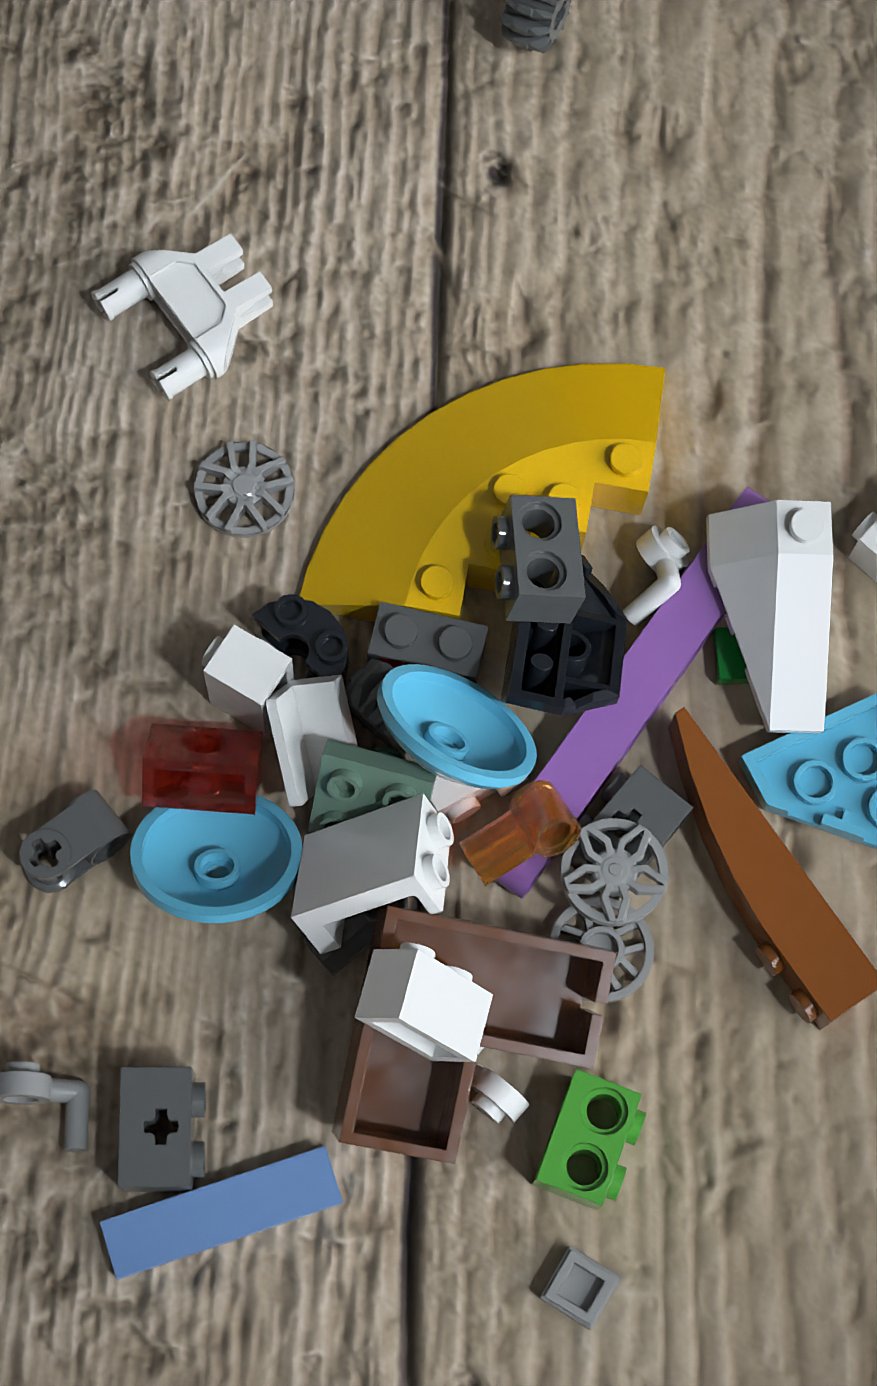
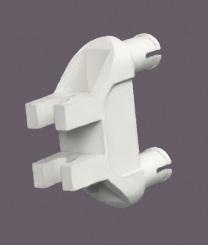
[91,233,273,401]

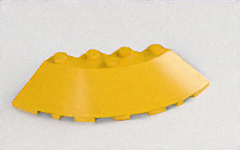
[300,363,665,622]

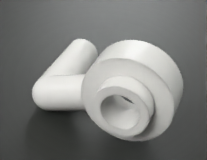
[623,525,690,626]
[471,1047,529,1124]

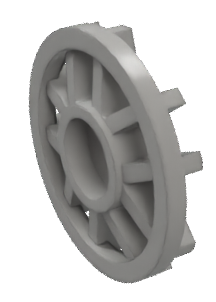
[194,440,295,538]
[549,897,654,1003]

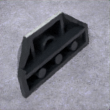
[501,555,628,716]

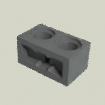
[491,495,586,624]

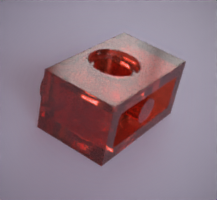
[142,723,263,815]

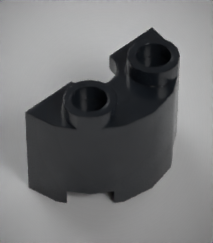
[252,594,349,687]

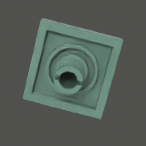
[308,739,437,834]

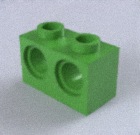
[532,1069,646,1210]

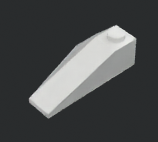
[706,500,833,734]

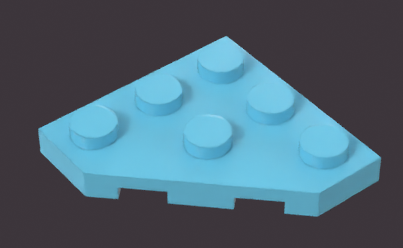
[738,693,877,849]

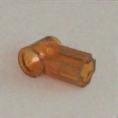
[459,780,581,886]

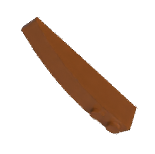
[668,707,877,1030]

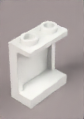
[291,794,454,954]

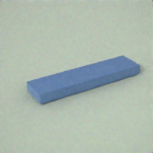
[100,1146,343,1280]

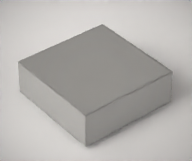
[539,1246,621,1330]

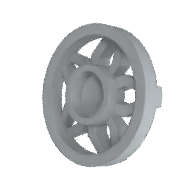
[560,818,669,926]

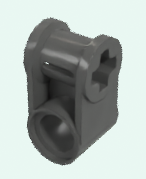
[19,790,132,893]

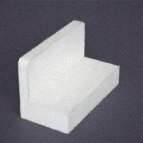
[266,675,358,807]

